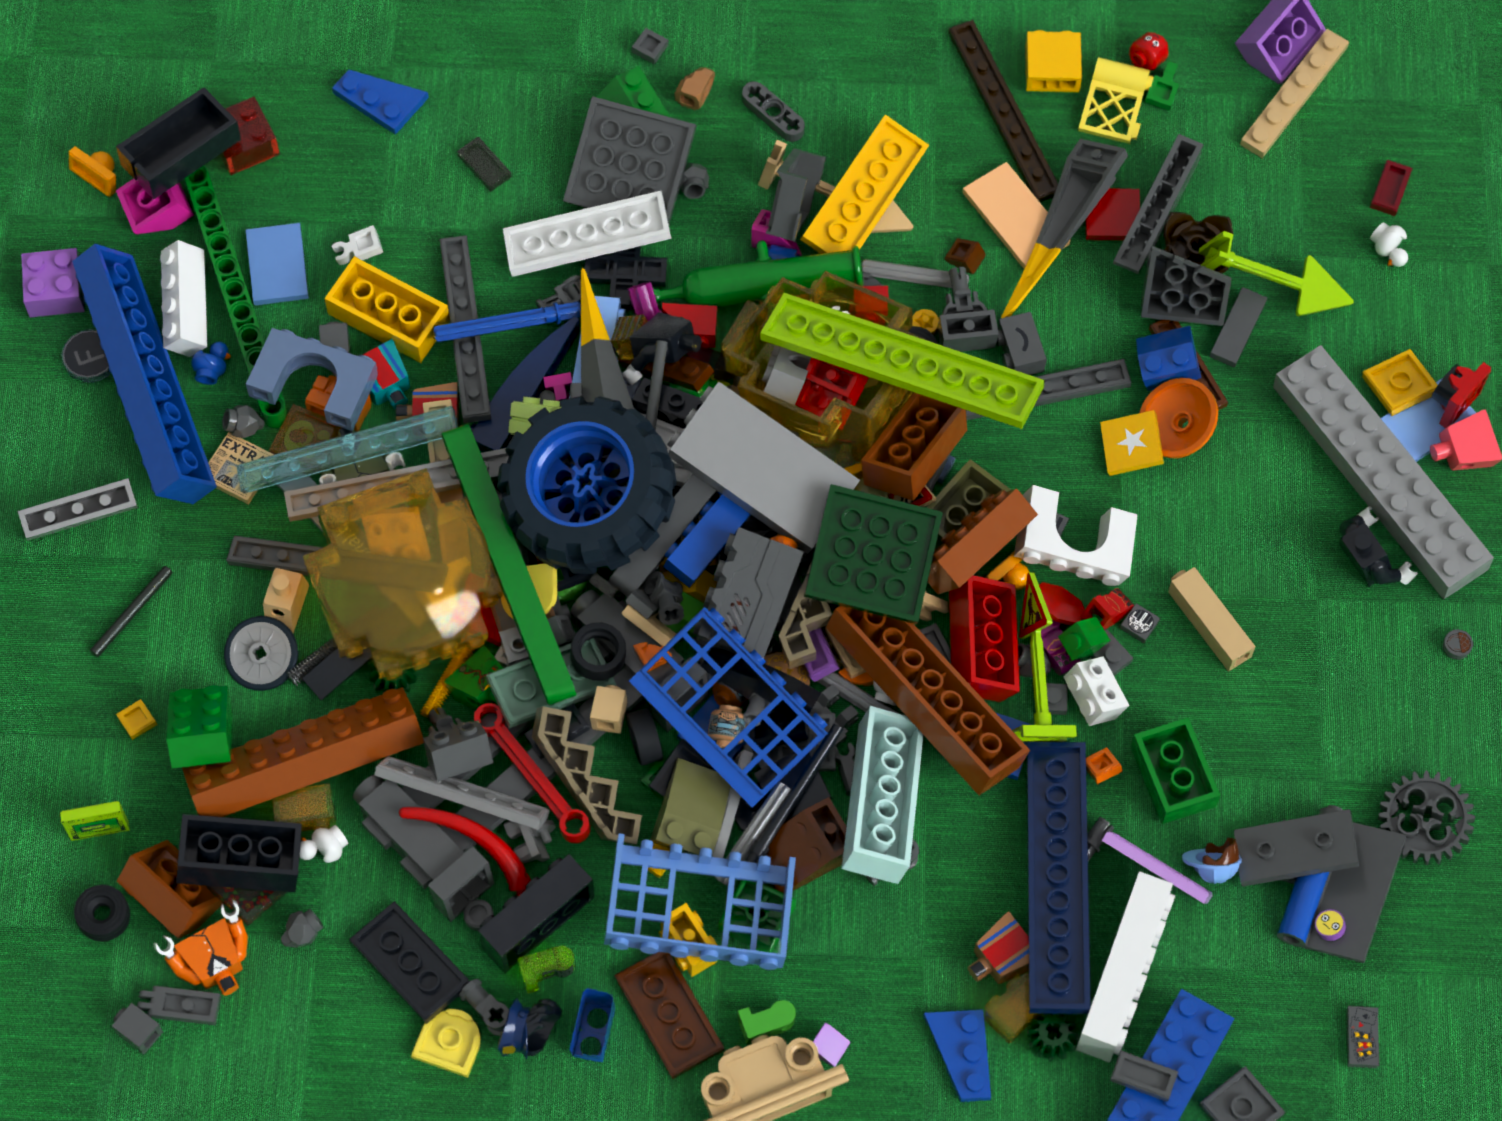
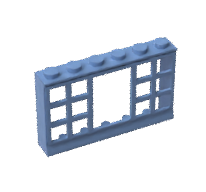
[604,834,796,970]

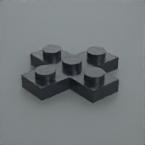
[584,246,667,310]

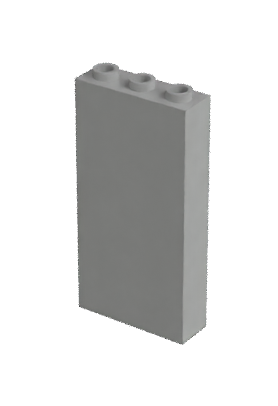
[667,382,860,554]

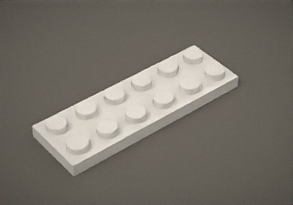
[503,191,671,277]

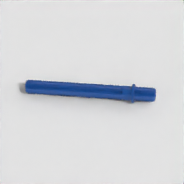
[433,302,581,342]

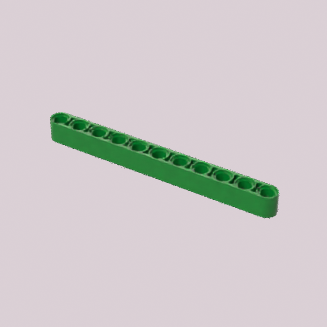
[185,166,288,428]
[441,423,576,706]

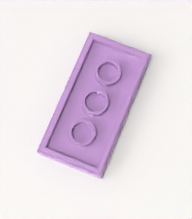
[1102,831,1213,904]

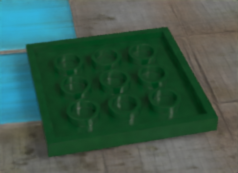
[804,484,943,624]

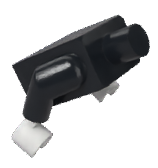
[622,312,702,386]
[1339,506,1418,587]

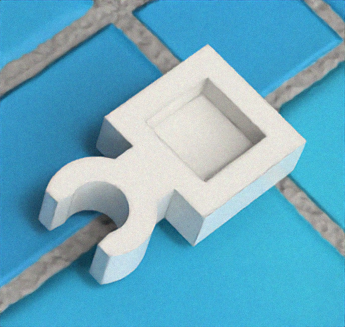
[332,225,383,265]

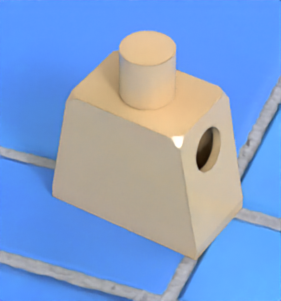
[263,568,309,634]

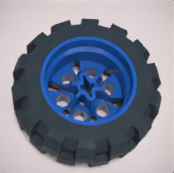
[497,396,677,574]

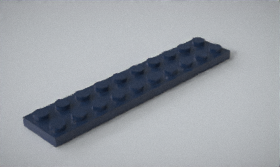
[1027,742,1090,1014]

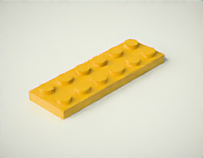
[800,115,929,254]

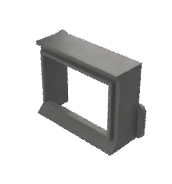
[766,148,826,242]

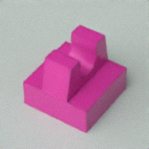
[543,372,573,405]

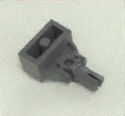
[937,267,999,352]
[423,707,493,781]

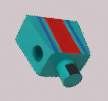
[363,339,410,409]

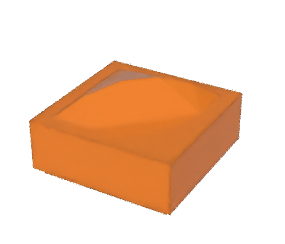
[1086,747,1123,784]

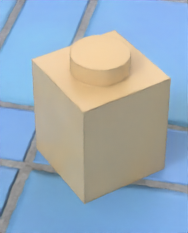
[590,685,628,734]

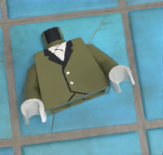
[319,428,406,485]

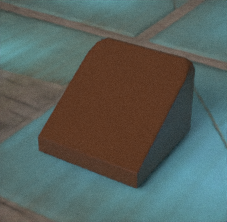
[944,238,986,274]

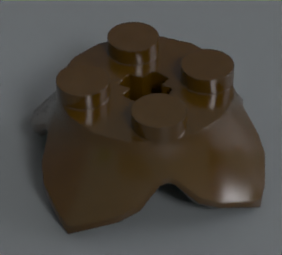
[1164,212,1233,274]

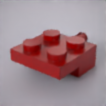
[795,358,869,428]

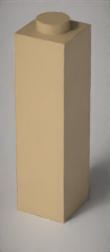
[1168,567,1256,672]

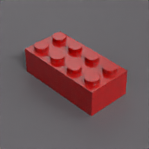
[949,575,1020,702]

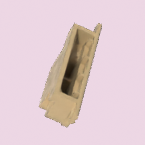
[701,1035,849,1121]

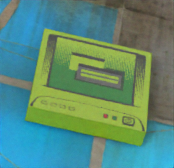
[60,801,130,841]

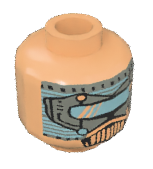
[708,705,747,748]

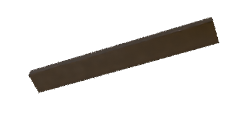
[948,20,1058,202]

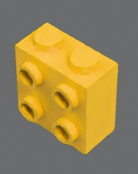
[1025,30,1082,92]

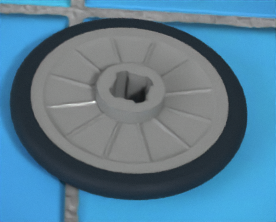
[224,616,298,691]

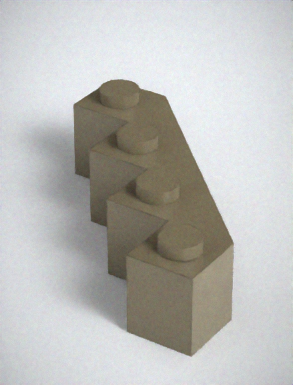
[779,562,832,669]
[532,706,642,845]

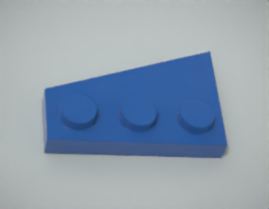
[332,70,429,135]
[923,1010,991,1102]

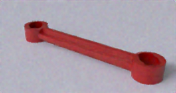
[474,703,590,843]

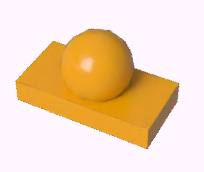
[69,146,116,197]
[985,551,1030,590]

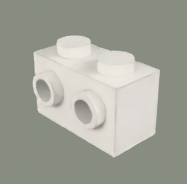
[1064,656,1129,726]

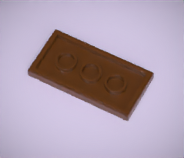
[614,952,724,1079]

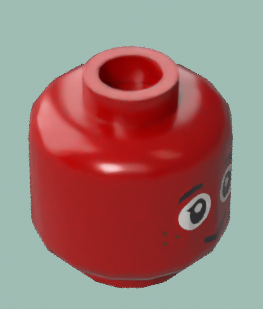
[1129,32,1169,71]

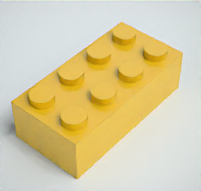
[324,256,450,363]

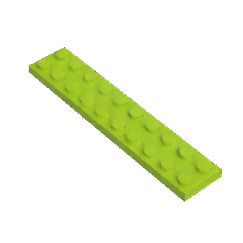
[760,293,1044,429]

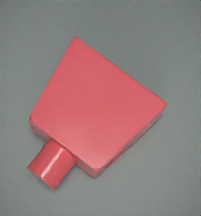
[1430,409,1502,470]

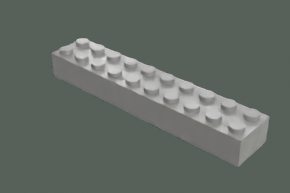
[1273,345,1494,600]

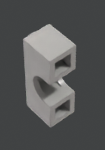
[762,345,812,405]

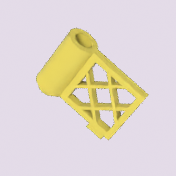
[1078,57,1154,144]

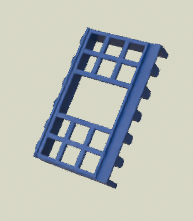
[629,607,828,807]

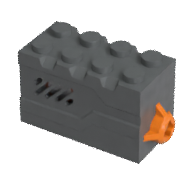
[693,527,804,659]

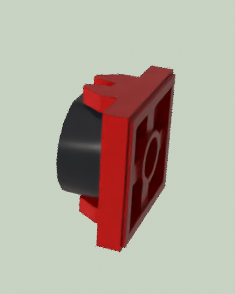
[1432,362,1491,428]

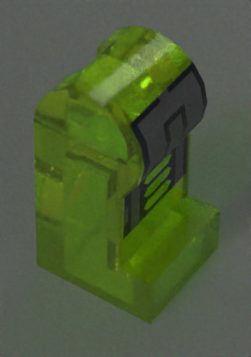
[518,946,575,994]

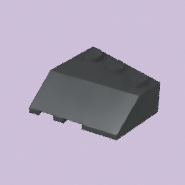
[1141,246,1231,326]

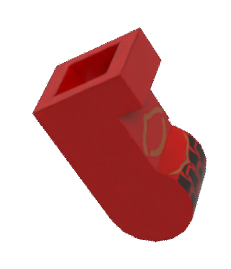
[1080,588,1134,630]

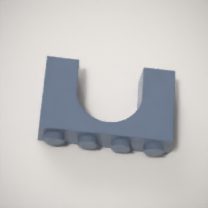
[246,328,378,431]

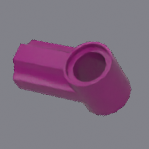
[627,282,662,331]

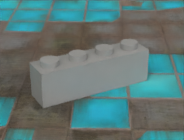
[18,478,137,541]

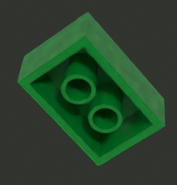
[166,685,233,768]
[1130,717,1221,824]

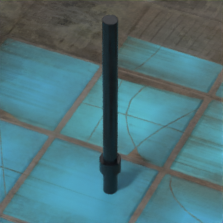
[746,724,843,863]

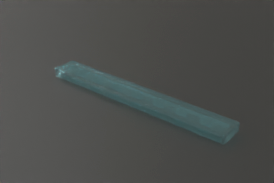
[237,406,458,494]

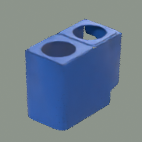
[570,989,615,1063]

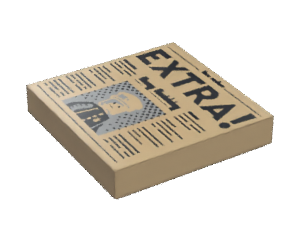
[208,432,278,505]

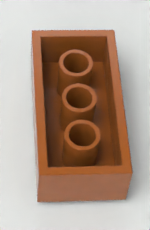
[861,392,968,501]
[927,488,1038,594]

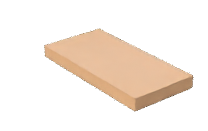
[962,162,1070,269]

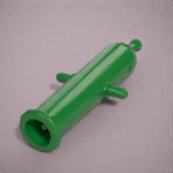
[653,240,864,319]

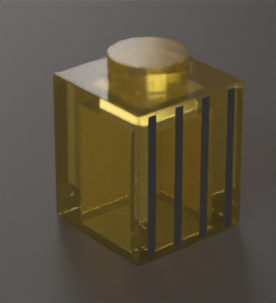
[610,314,648,360]

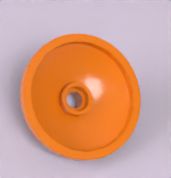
[1139,378,1218,458]

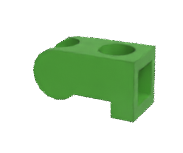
[737,1000,796,1046]

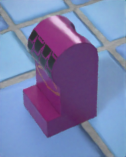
[1030,619,1081,676]

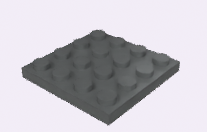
[563,96,697,224]

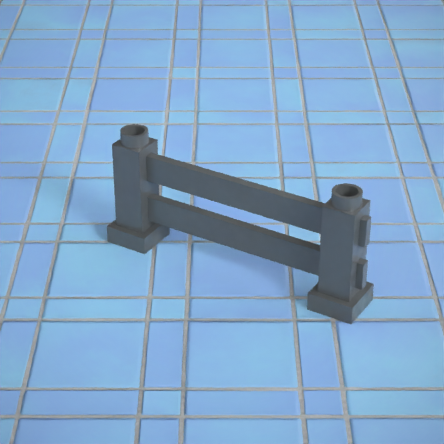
[353,590,710,922]

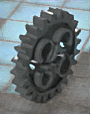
[1378,770,1475,865]

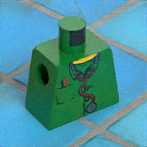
[444,646,503,714]

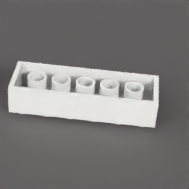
[1076,871,1175,1062]

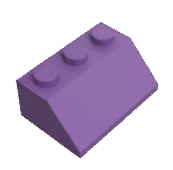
[1235,0,1326,84]

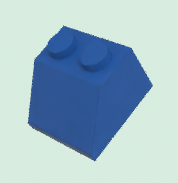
[1136,326,1202,391]

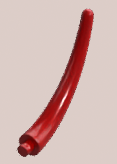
[399,807,531,896]

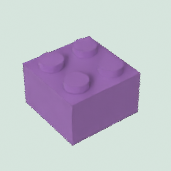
[21,248,85,317]

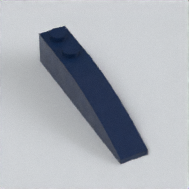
[471,317,580,453]

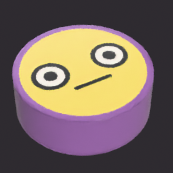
[1315,909,1346,941]

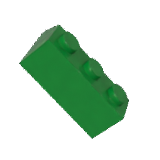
[596,66,670,117]

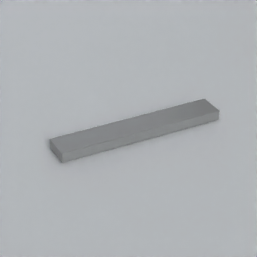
[375,756,550,830]

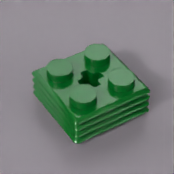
[718,880,796,953]

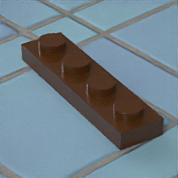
[618,344,714,392]

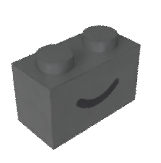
[997,312,1047,375]

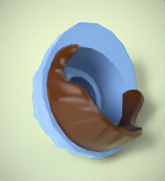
[1182,838,1242,884]

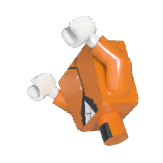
[153,900,248,996]

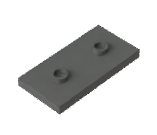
[1234,809,1359,887]

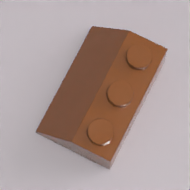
[117,840,226,939]

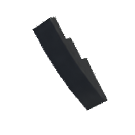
[302,602,413,700]
[701,649,821,713]

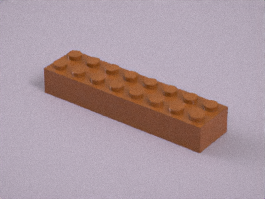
[826,606,1030,796]
[182,687,424,817]

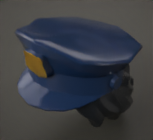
[497,998,562,1059]

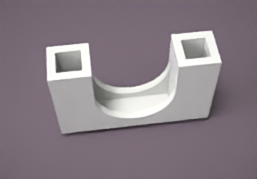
[1014,485,1137,586]

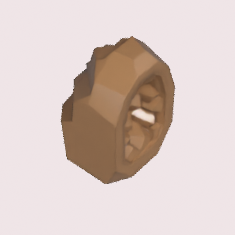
[675,67,715,110]

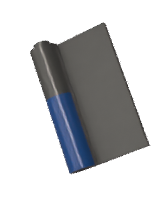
[1277,805,1406,963]

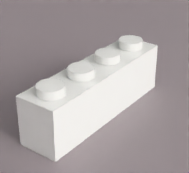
[160,240,207,357]

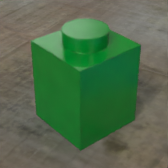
[1058,617,1111,661]

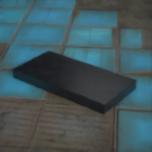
[349,901,470,1024]

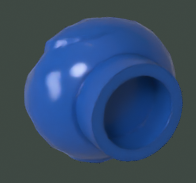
[191,342,231,385]

